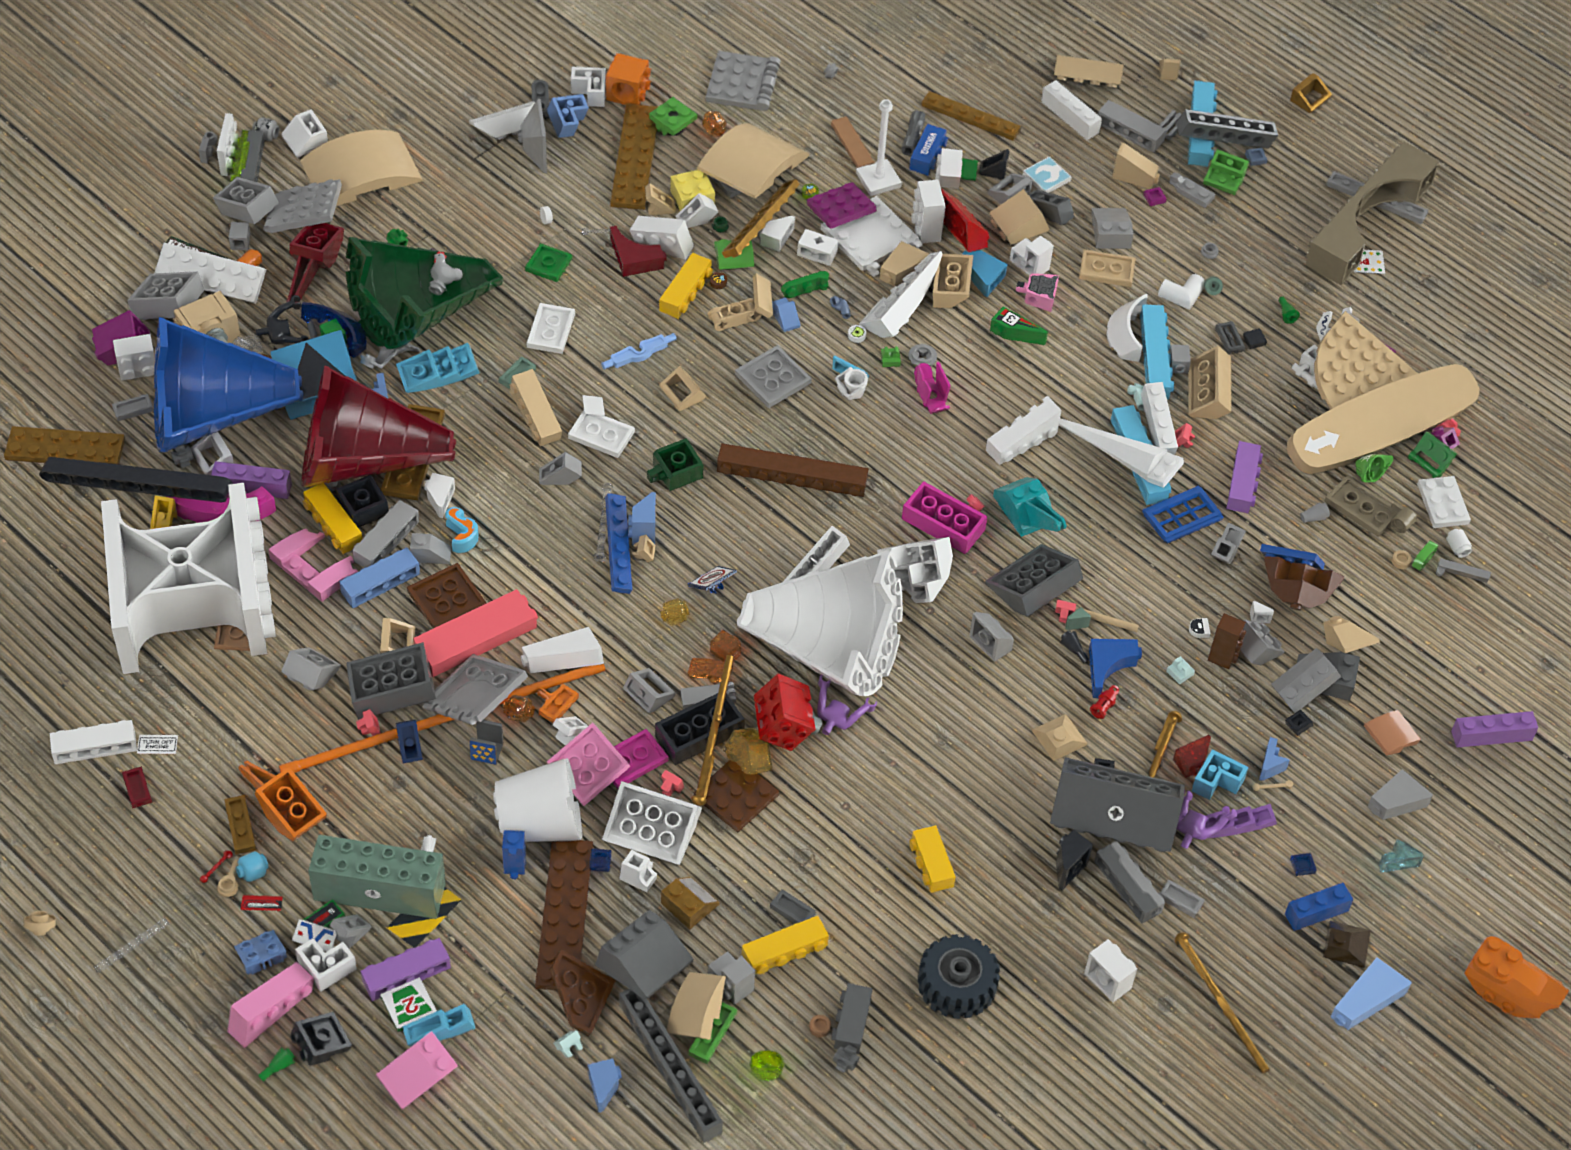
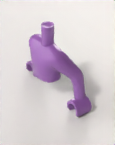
[817,674,877,735]
[1176,789,1237,849]

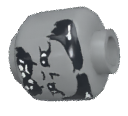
[252,117,279,142]

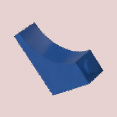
[1089,639,1142,698]

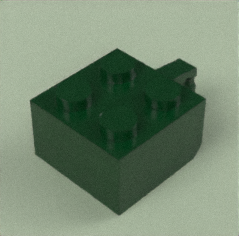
[647,438,704,491]

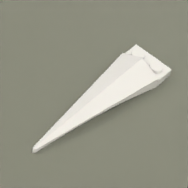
[1059,418,1184,488]

